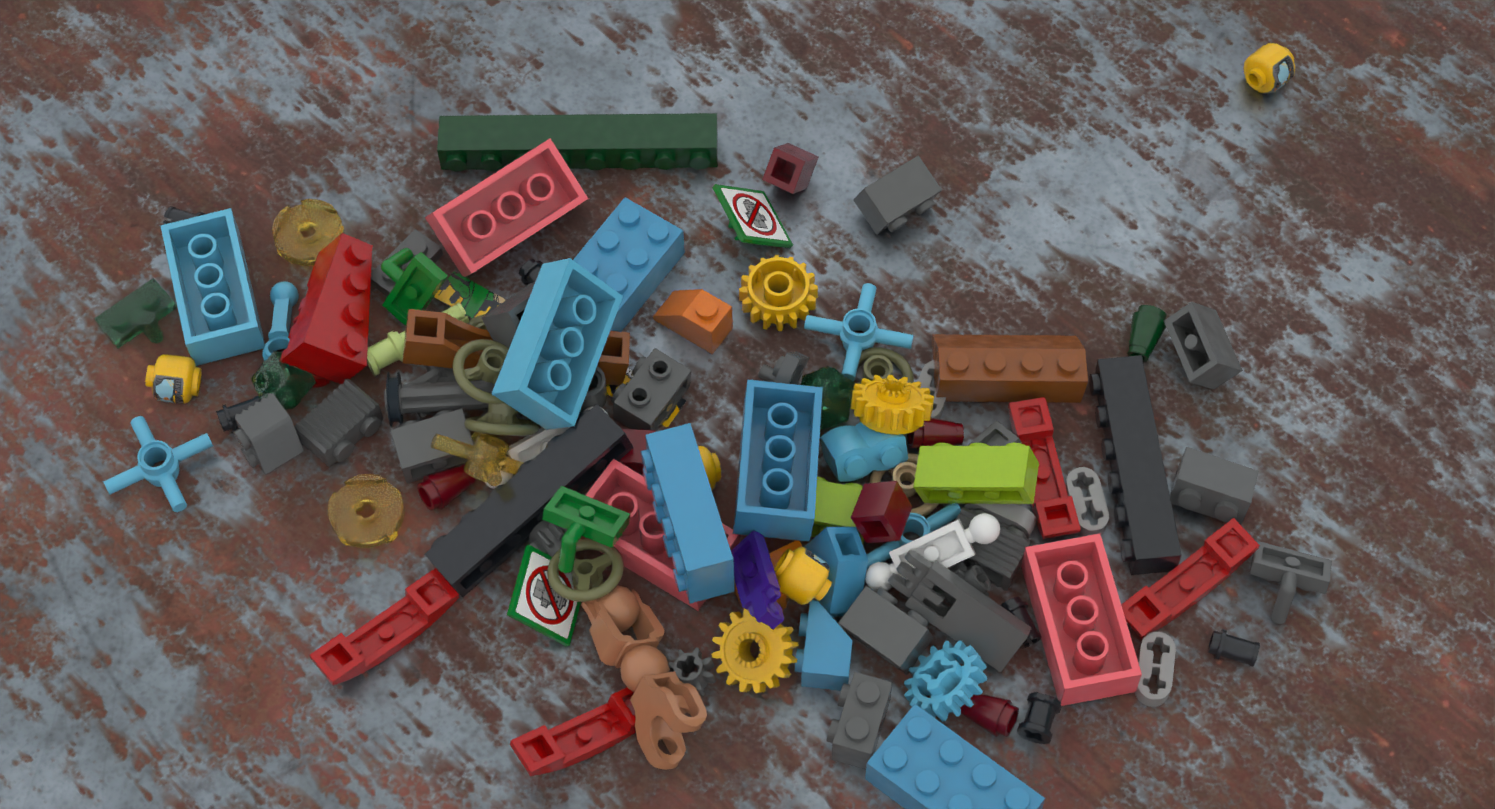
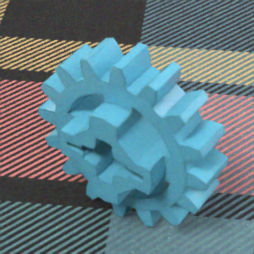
[904,640,987,722]

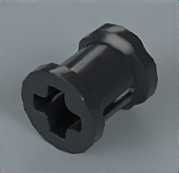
[1017,692,1062,744]

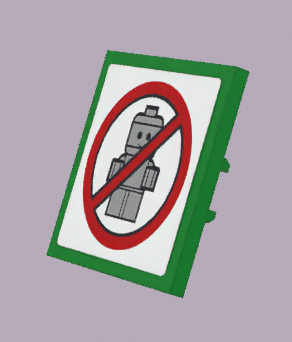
[712,184,793,248]
[507,545,581,646]

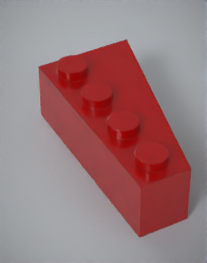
[280,233,373,384]

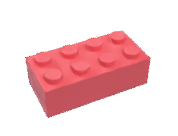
[425,138,589,277]
[580,459,740,611]
[1021,533,1142,706]

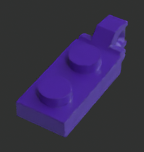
[731,530,784,630]

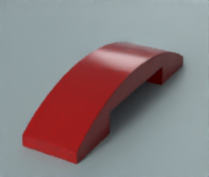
[1008,397,1081,539]
[1121,518,1260,639]
[309,568,459,686]
[510,687,636,776]

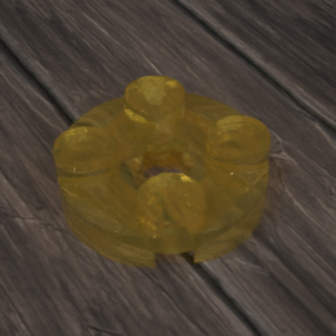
[272,199,345,266]
[327,474,405,548]

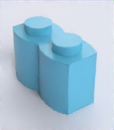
[820,422,908,482]

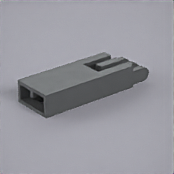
[888,550,1032,672]

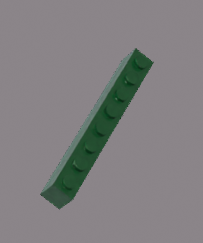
[437,113,718,172]

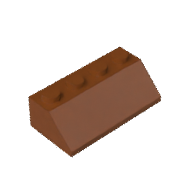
[932,334,1088,403]

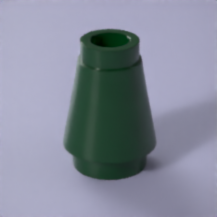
[1127,305,1167,362]

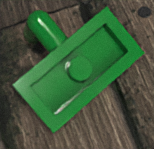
[381,248,448,326]
[543,486,630,573]

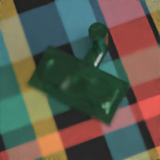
[94,278,177,349]

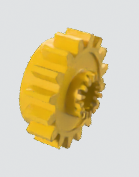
[739,255,818,331]
[851,375,934,435]
[711,608,798,693]

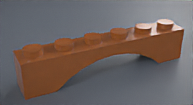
[402,309,630,386]

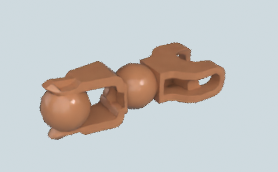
[581,585,707,770]

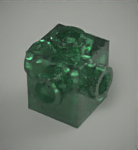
[251,351,316,410]
[800,366,854,429]

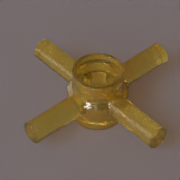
[431,432,524,486]

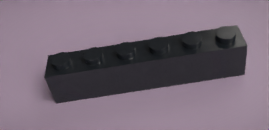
[1089,355,1182,575]
[424,404,634,598]

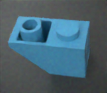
[804,527,869,617]
[794,600,853,691]

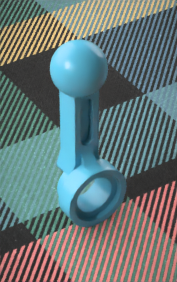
[262,281,299,372]

